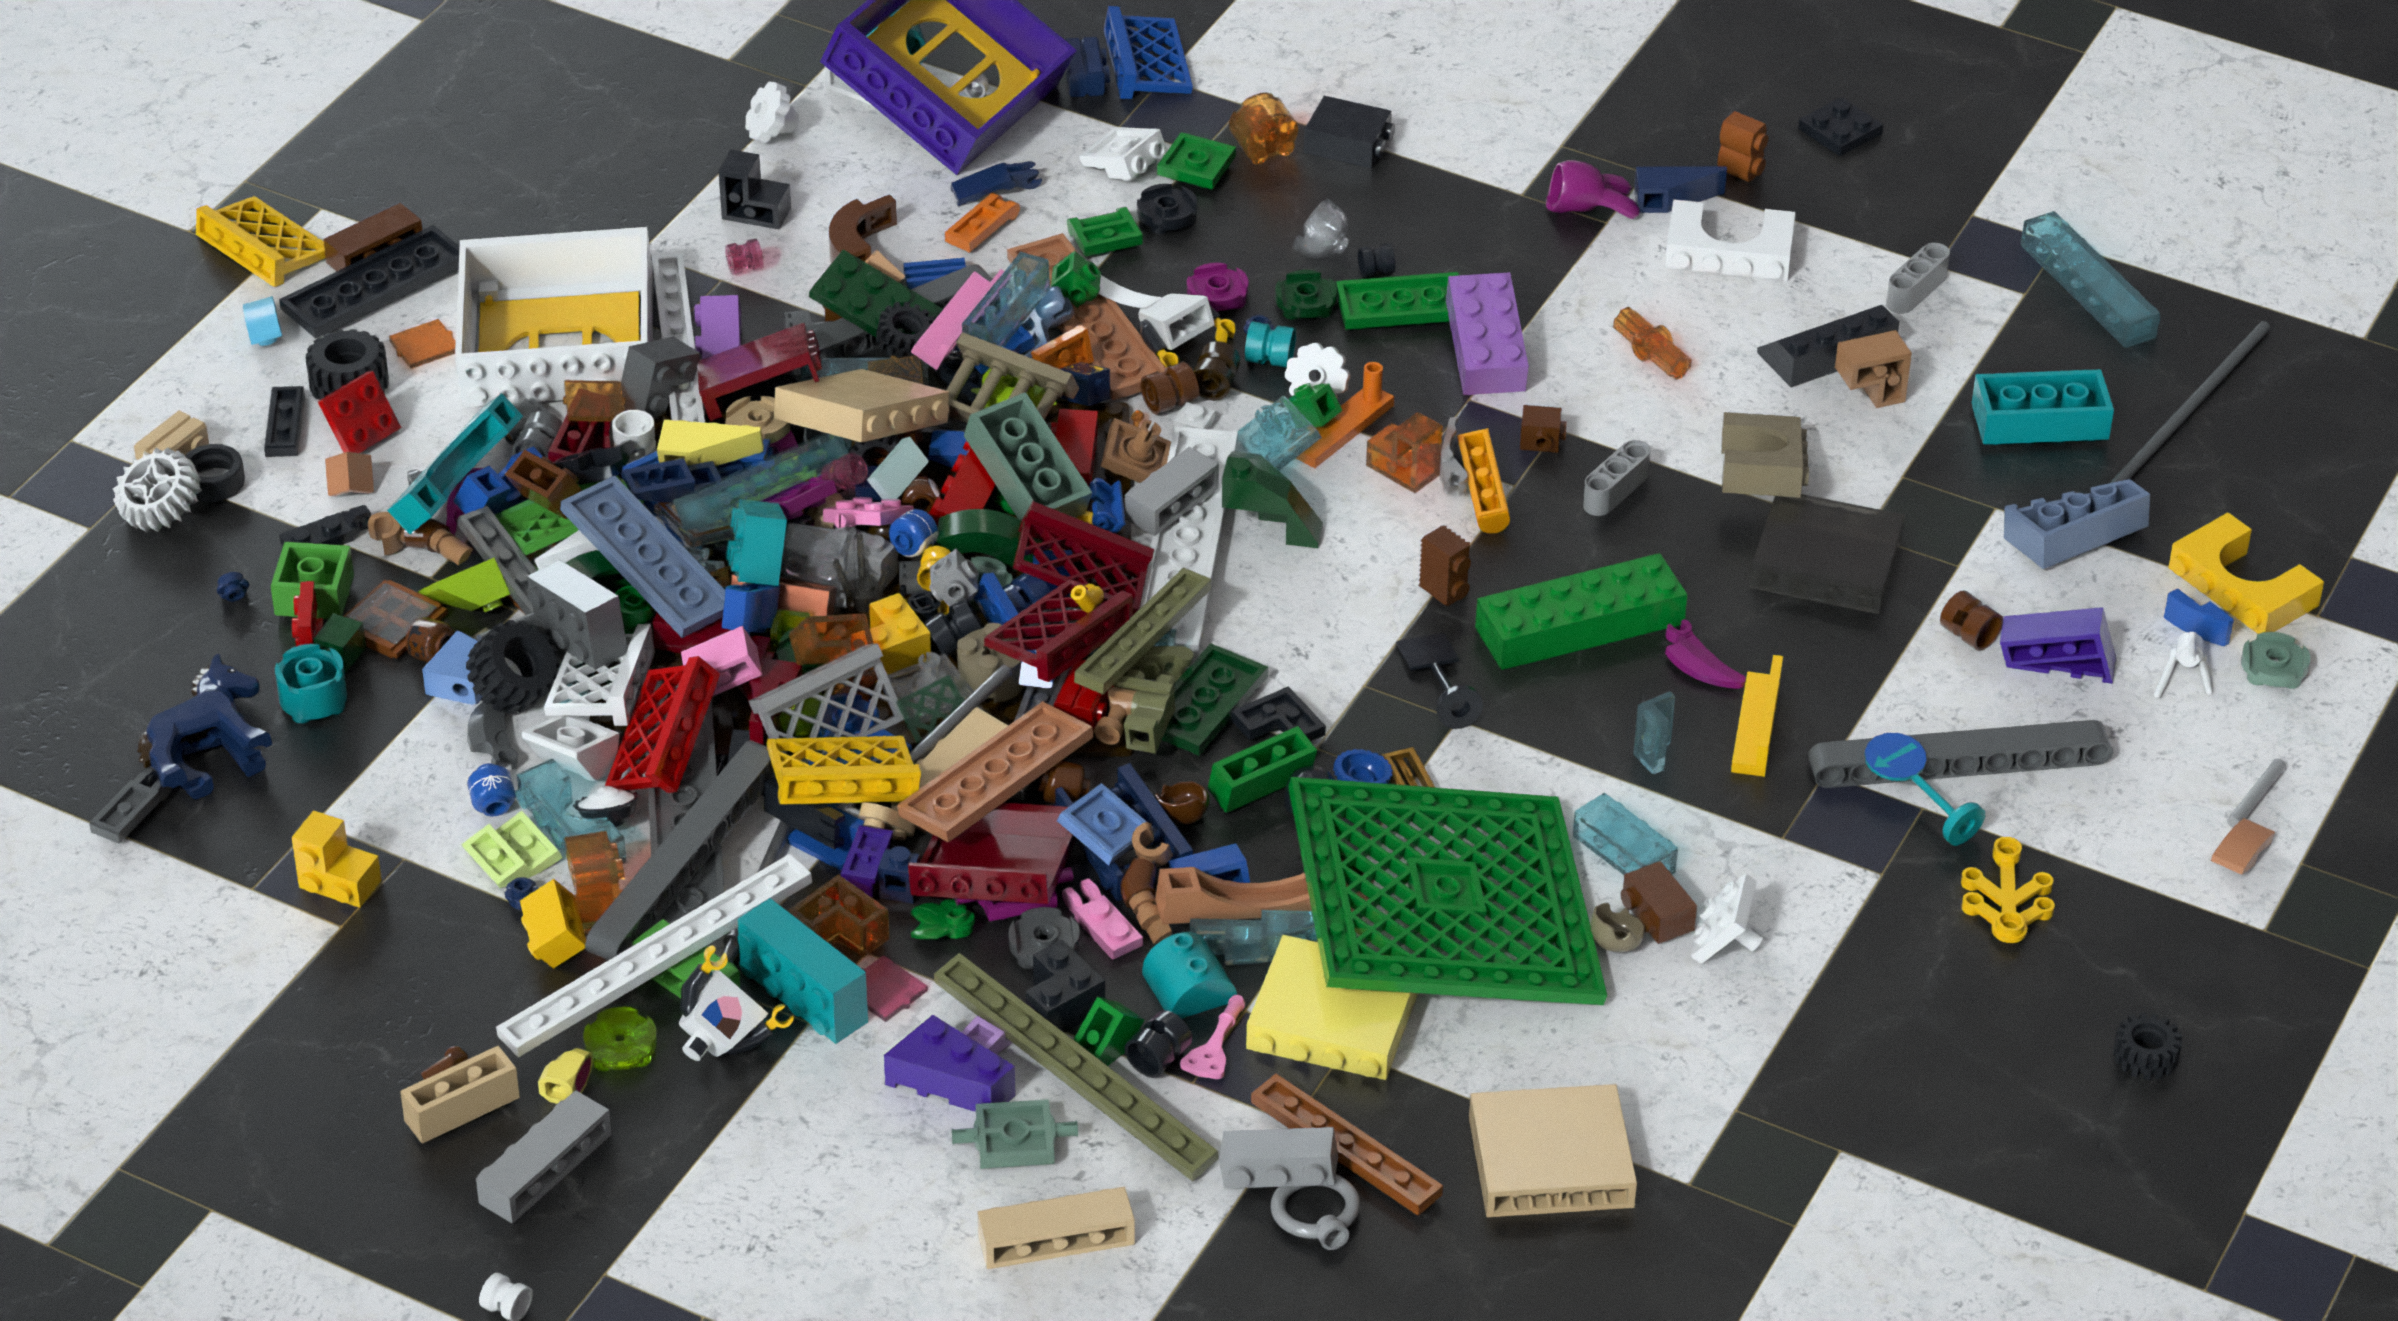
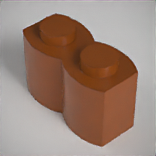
[1717,111,1769,182]

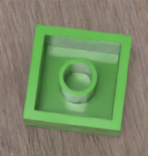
[271,542,354,619]

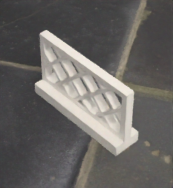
[544,624,655,726]

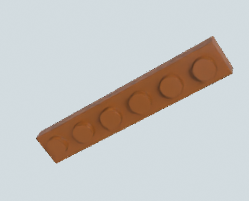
[1251,1074,1443,1216]

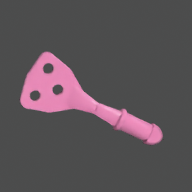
[1180,995,1245,1079]

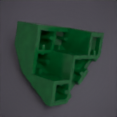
[1222,451,1323,548]

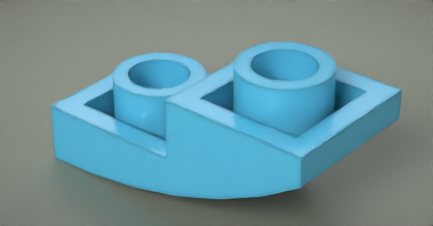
[243,296,282,346]

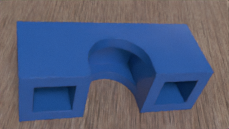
[453,446,542,515]

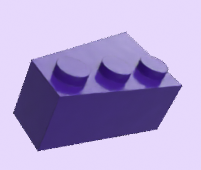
[2000,607,2116,684]
[884,1015,1016,1112]

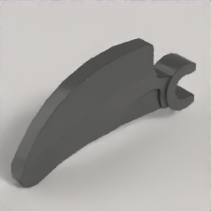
[467,702,518,769]

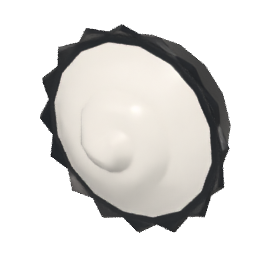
[572,786,640,829]

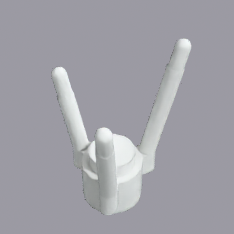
[2154,632,2213,698]

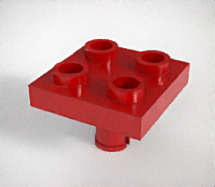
[317,371,402,453]

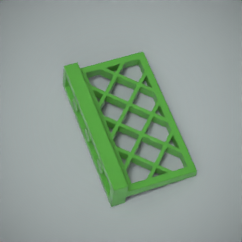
[495,475,645,555]

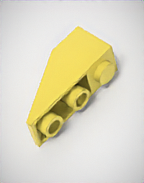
[657,420,764,466]

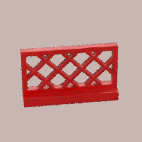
[605,656,720,793]

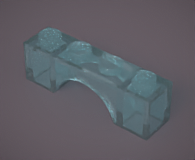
[515,758,627,879]

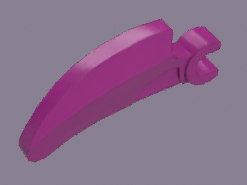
[1665,619,1746,689]

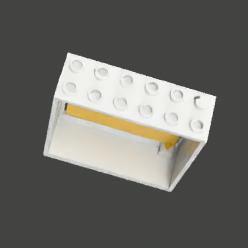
[455,227,653,407]

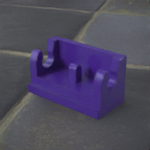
[840,825,893,903]

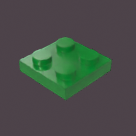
[1157,132,1236,190]

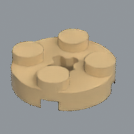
[725,396,790,443]

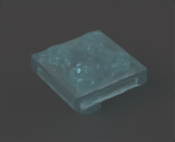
[1237,395,1322,471]

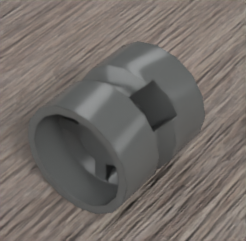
[512,411,563,458]

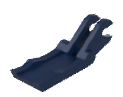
[951,161,1042,207]

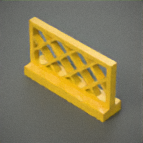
[196,196,326,287]
[767,736,921,804]

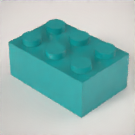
[726,499,787,586]

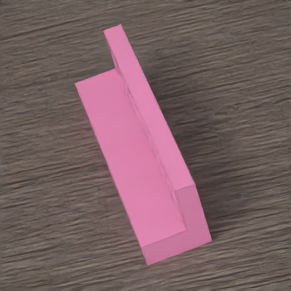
[911,269,1009,370]

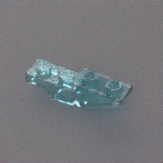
[1190,910,1318,965]

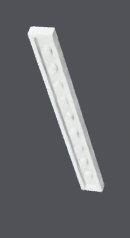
[652,253,705,423]
[496,854,812,1058]

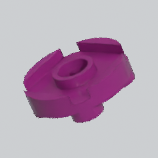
[1187,263,1249,311]

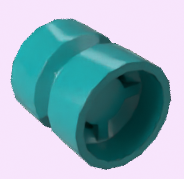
[1245,321,1296,368]

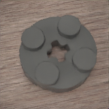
[1008,907,1080,969]

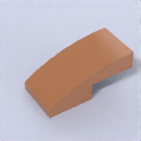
[2211,818,2275,875]

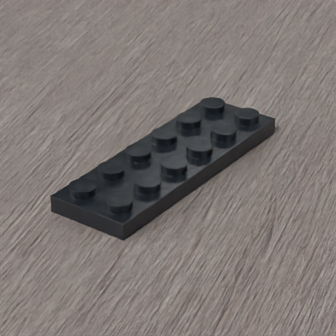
[279,225,460,339]

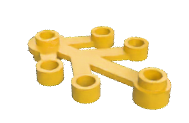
[1961,837,2055,943]

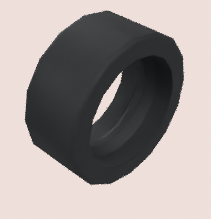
[185,444,245,502]

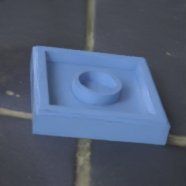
[1057,783,1153,865]

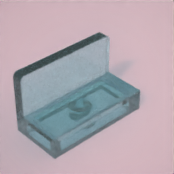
[1633,691,1675,775]

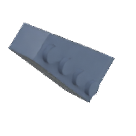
[2004,479,2150,569]

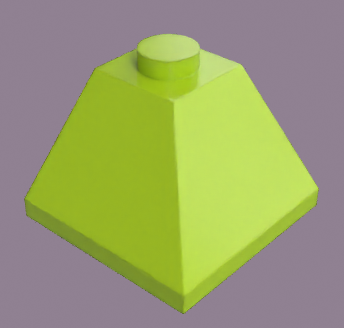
[417,558,510,612]

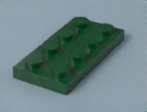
[808,249,943,360]
[1146,643,1268,756]

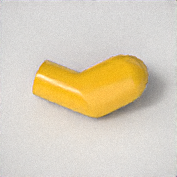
[1071,584,1104,613]

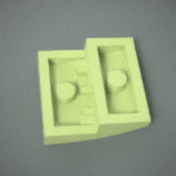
[461,811,562,888]

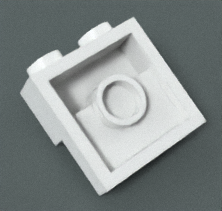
[1079,127,1167,181]

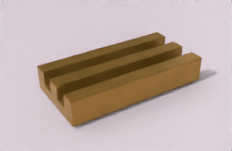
[1381,747,1435,787]

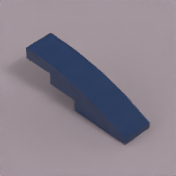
[621,458,753,503]

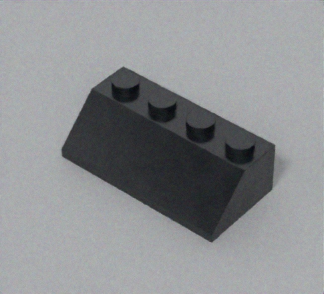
[1757,305,1900,388]

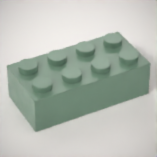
[964,392,1092,521]

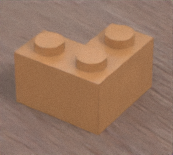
[1835,330,1912,408]

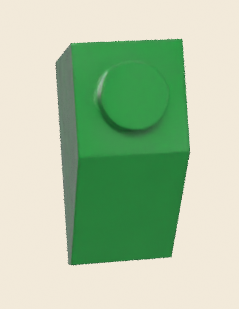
[1073,997,1145,1066]

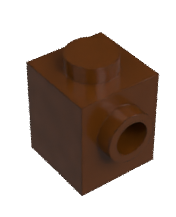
[1520,405,1567,453]

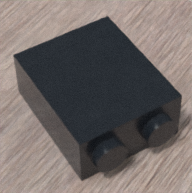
[1304,95,1395,168]

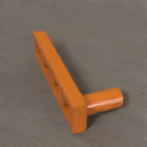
[1290,362,1394,468]

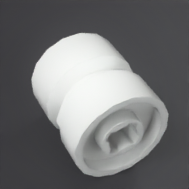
[612,410,656,465]

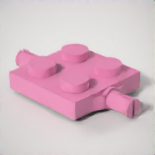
[823,497,914,528]

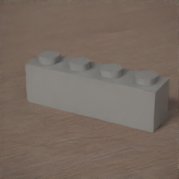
[476,1090,612,1224]

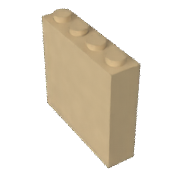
[774,369,949,442]
[1469,1084,1637,1217]

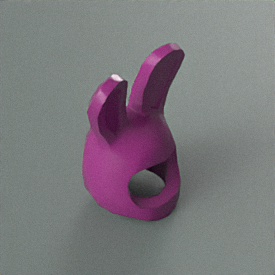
[1546,160,1640,219]

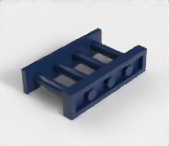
[1053,763,1193,901]

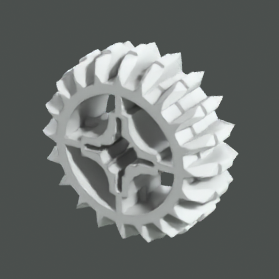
[113,447,202,532]

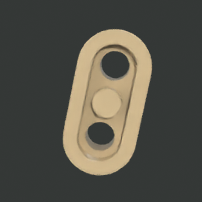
[858,803,916,841]

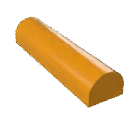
[1457,428,1510,533]

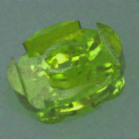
[583,1007,657,1071]

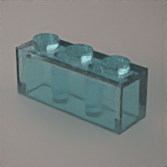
[1573,792,1678,875]

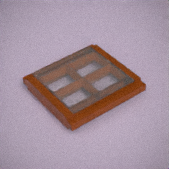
[343,580,448,658]

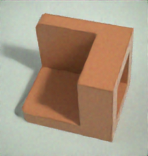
[325,452,374,497]

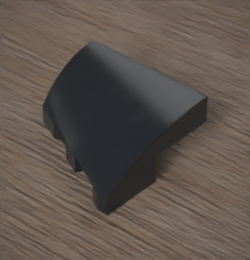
[553,440,633,485]

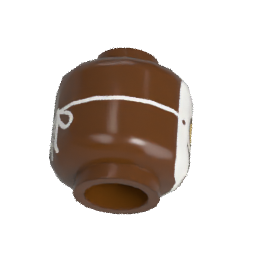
[898,476,941,519]

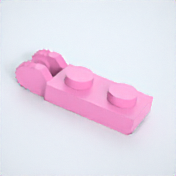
[1061,879,1143,960]

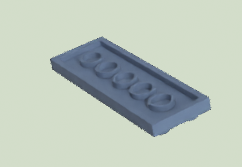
[560,475,725,638]

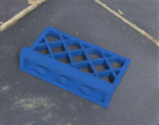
[1103,6,1193,99]

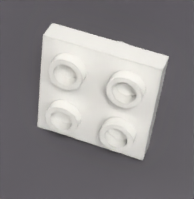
[1690,873,1764,964]

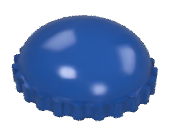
[1333,749,1393,784]

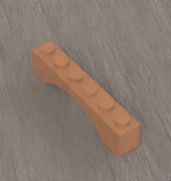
[1155,857,1374,925]

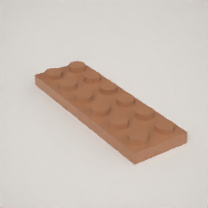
[897,701,1093,842]

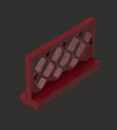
[1013,501,1154,615]
[984,579,1133,682]

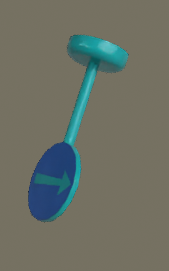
[1864,733,1986,846]

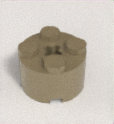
[957,623,1024,703]

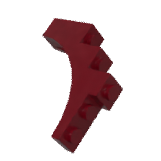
[653,612,802,745]

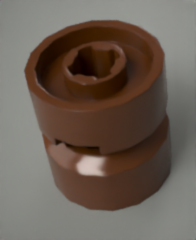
[1140,362,1199,415]
[1940,590,2003,651]

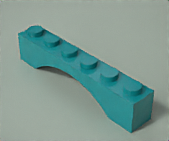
[387,393,523,534]

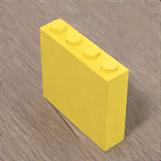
[1246,935,1418,1080]

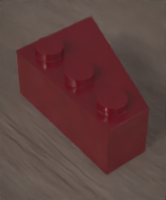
[548,391,610,462]

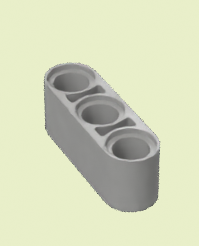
[1886,243,1950,314]
[1583,440,1651,516]

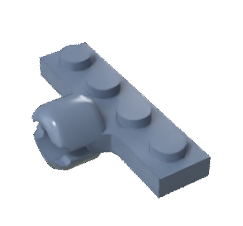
[1004,280,1074,358]

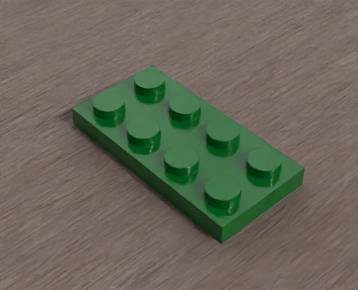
[1336,272,1459,329]

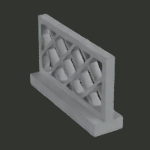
[749,643,906,764]

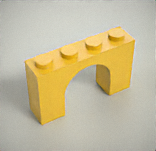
[2168,513,2324,634]

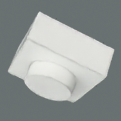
[1173,402,1215,430]

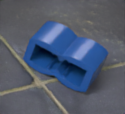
[722,583,780,636]

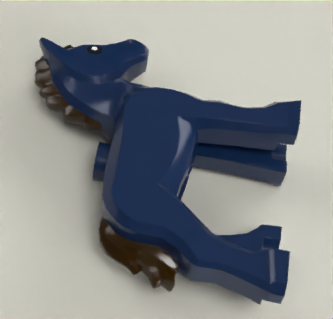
[137,654,273,800]

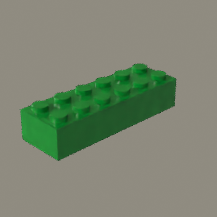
[1475,553,1687,670]

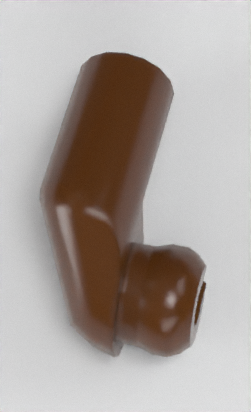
[420,1046,469,1080]

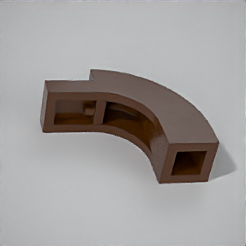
[828,194,897,263]

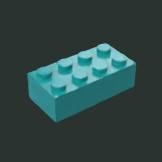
[1971,369,2114,445]
[737,898,868,1044]

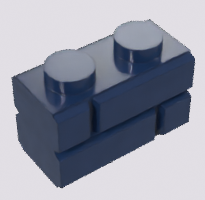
[1065,37,1110,97]

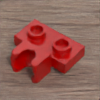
[292,581,324,646]

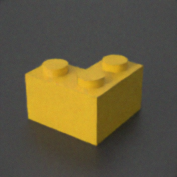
[854,593,931,684]
[292,810,382,908]

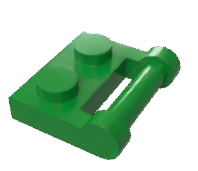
[1067,207,1143,257]

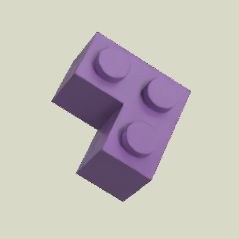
[695,295,742,359]

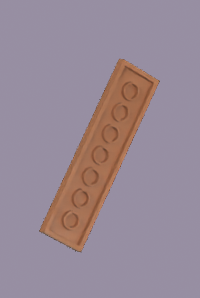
[1007,233,1165,401]

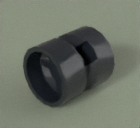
[924,597,984,658]
[1125,1010,1192,1078]

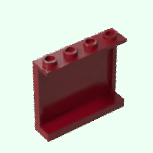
[697,322,823,421]
[908,803,1077,904]

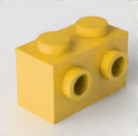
[520,879,586,969]

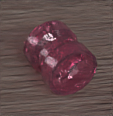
[725,238,764,275]
[822,453,868,493]

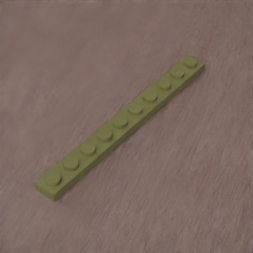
[934,953,1219,1182]

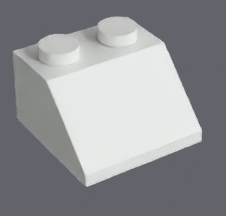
[522,716,620,781]

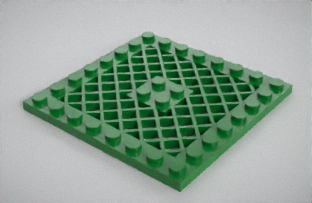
[1288,777,1607,1005]

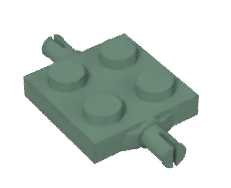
[952,1099,1078,1169]

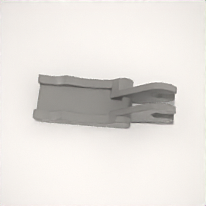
[1439,417,1468,496]

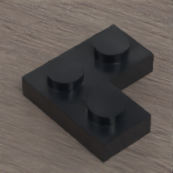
[1231,686,1326,741]

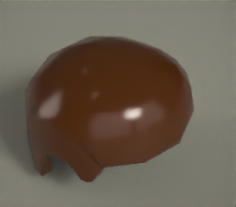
[1155,781,1210,826]

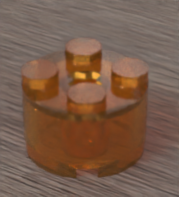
[1229,92,1298,164]

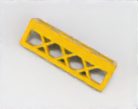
[1731,655,1783,777]

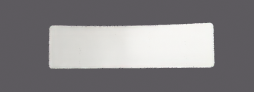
[1099,275,1161,308]

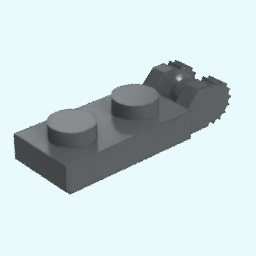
[89,768,173,844]

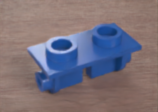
[1089,478,1126,534]

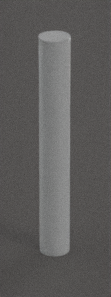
[2227,758,2286,827]

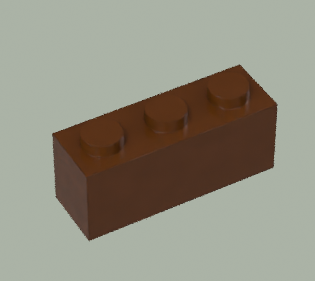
[323,203,422,271]

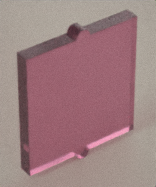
[861,955,928,1022]

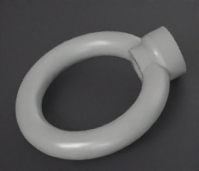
[1271,1175,1360,1250]

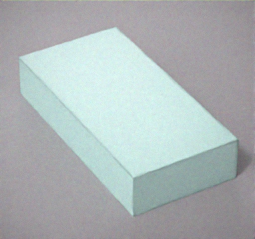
[867,437,929,499]

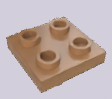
[1100,418,1171,483]

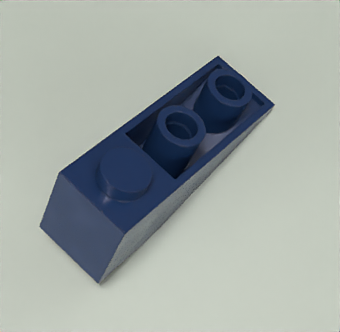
[1634,166,1727,213]

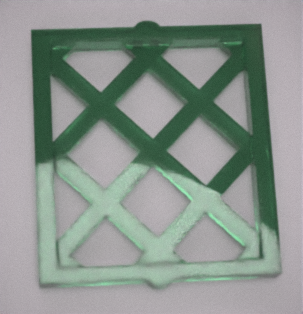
[896,675,964,744]

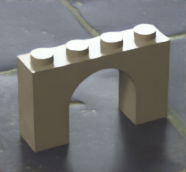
[1721,412,1809,498]

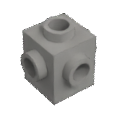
[929,549,979,607]

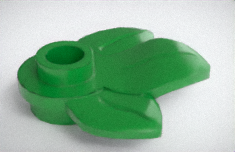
[911,899,975,939]

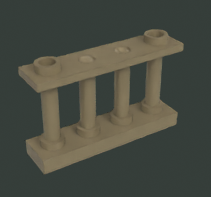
[946,332,1079,423]

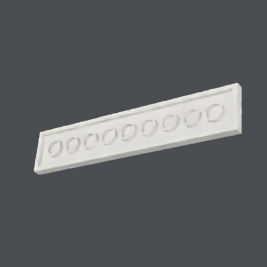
[1140,426,1238,655]

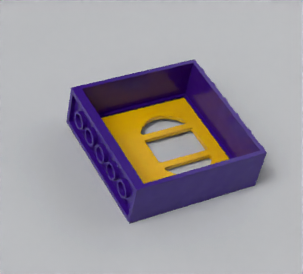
[820,0,1077,175]

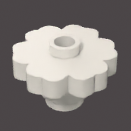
[745,81,799,143]
[1285,343,1350,398]

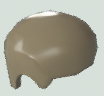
[1591,902,1646,952]

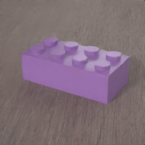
[1446,272,1529,395]

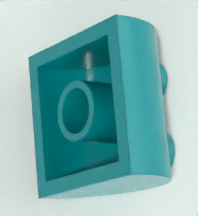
[1142,932,1237,1019]

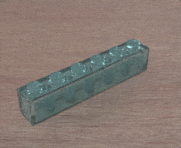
[2021,211,2160,348]
[673,433,851,531]

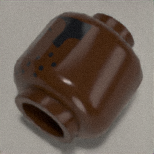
[405,617,454,662]

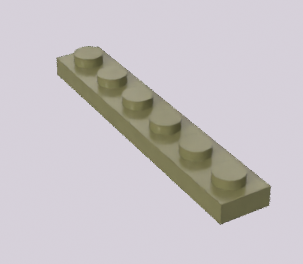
[1074,567,1212,694]

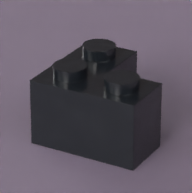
[718,149,791,230]
[1026,939,1105,1033]

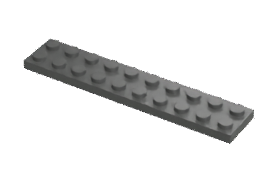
[641,673,724,924]

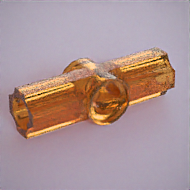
[1613,307,1692,380]

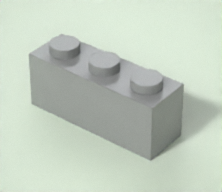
[1125,447,1219,536]
[1219,1127,1338,1188]

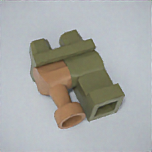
[1094,669,1176,754]

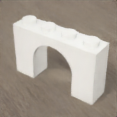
[1665,199,1795,281]

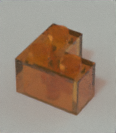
[1366,412,1443,493]
[789,613,878,694]
[564,831,625,931]
[787,874,889,957]

